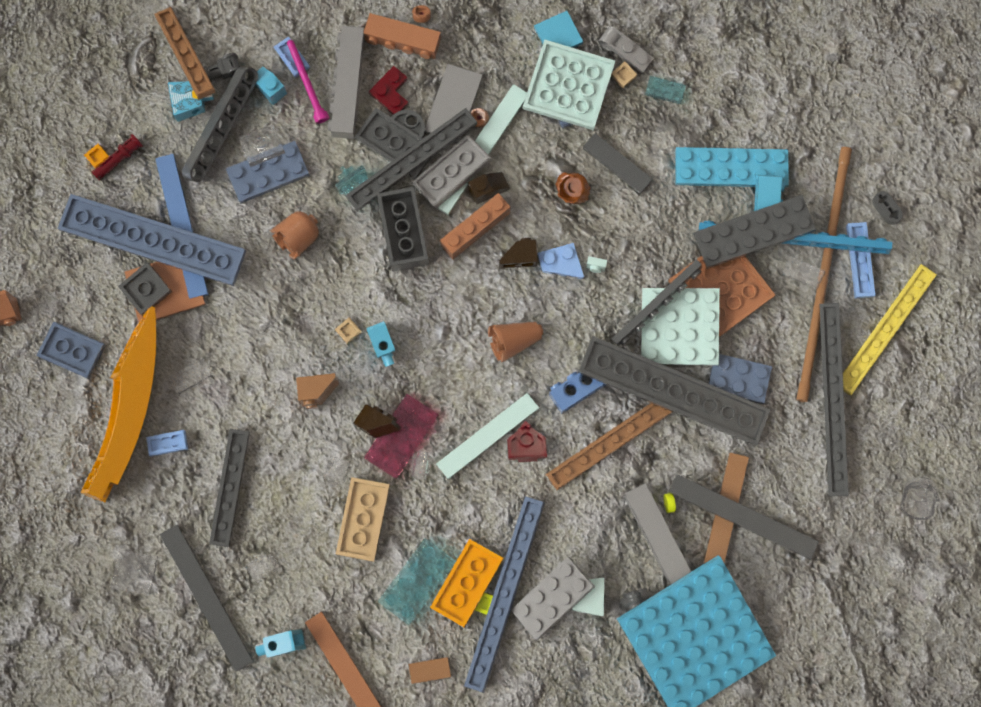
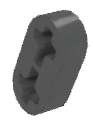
[872,191,903,225]

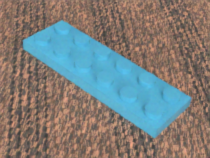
[675,147,789,188]

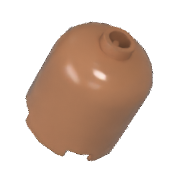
[270,211,319,259]

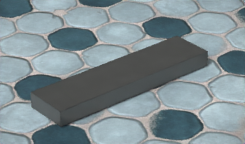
[583,133,652,194]

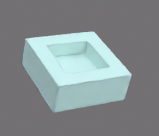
[586,256,607,273]

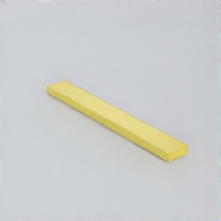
[843,264,937,396]

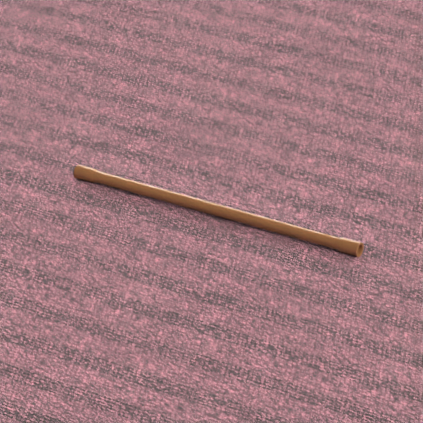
[796,147,852,402]

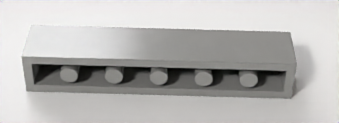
[328,26,365,139]
[623,483,692,586]

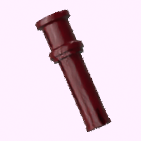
[92,134,143,181]

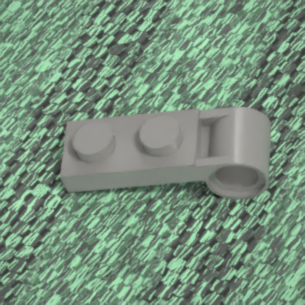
[598,26,653,74]

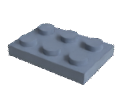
[708,354,772,404]

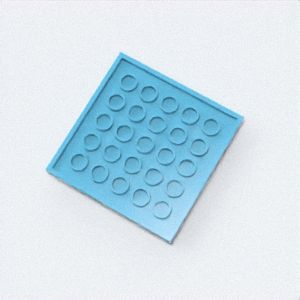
[617,555,776,707]

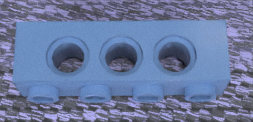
[549,372,606,414]

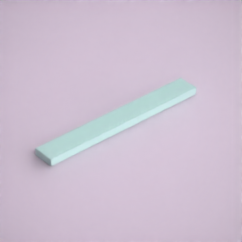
[437,84,527,215]

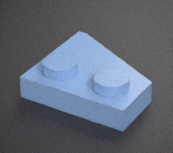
[537,243,584,279]

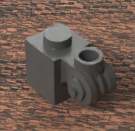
[620,588,649,612]

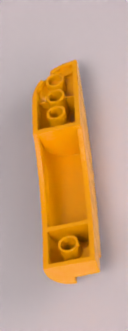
[80,306,156,502]

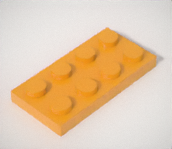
[430,539,504,628]

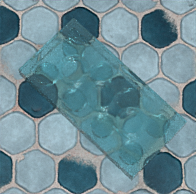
[377,538,456,626]

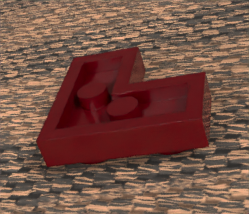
[369,66,409,115]

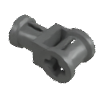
[203,53,240,82]

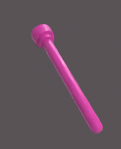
[287,40,330,124]

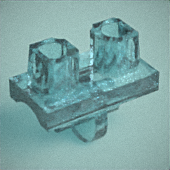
[335,166,368,197]

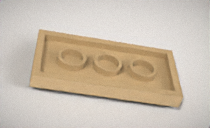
[335,477,390,562]

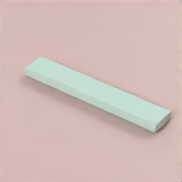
[436,393,539,479]

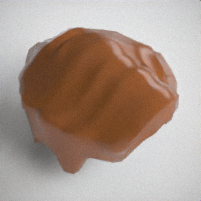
[555,172,591,205]

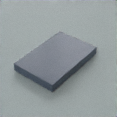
[36,322,106,379]

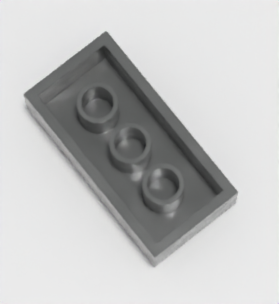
[377,187,429,272]

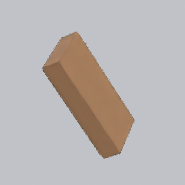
[408,657,451,684]

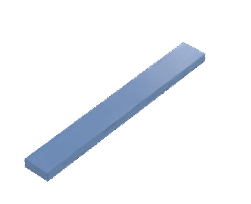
[155,154,209,299]

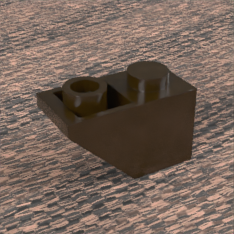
[353,404,402,438]

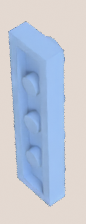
[846,222,876,299]

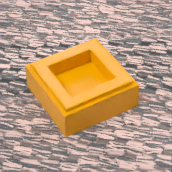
[84,143,109,168]

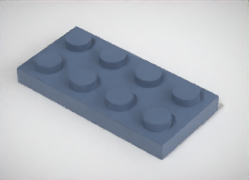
[226,141,310,204]

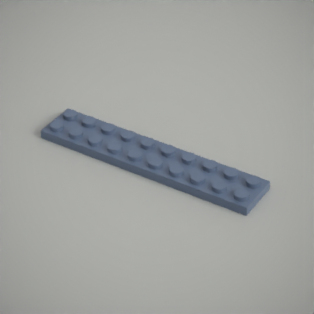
[57,194,246,286]

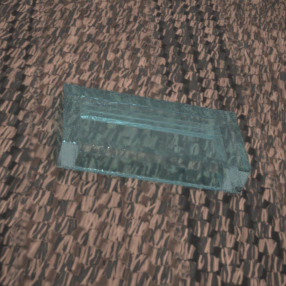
[645,76,686,104]

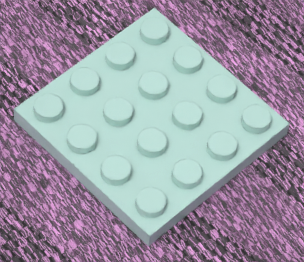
[522,40,615,130]
[641,288,720,366]

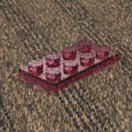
[364,394,439,480]

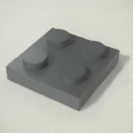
[118,262,172,316]

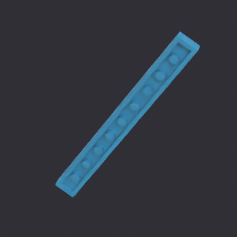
[698,221,892,254]

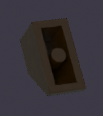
[468,172,510,205]
[499,238,537,269]

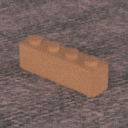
[363,13,441,59]
[440,193,511,260]

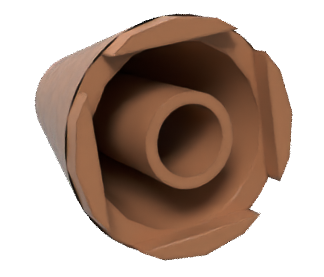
[488,322,543,362]

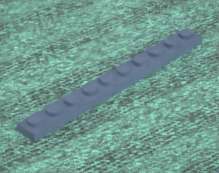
[464,497,545,693]

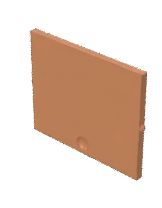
[125,262,206,322]

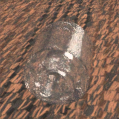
[410,451,432,480]

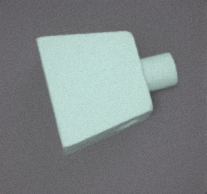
[571,578,604,616]

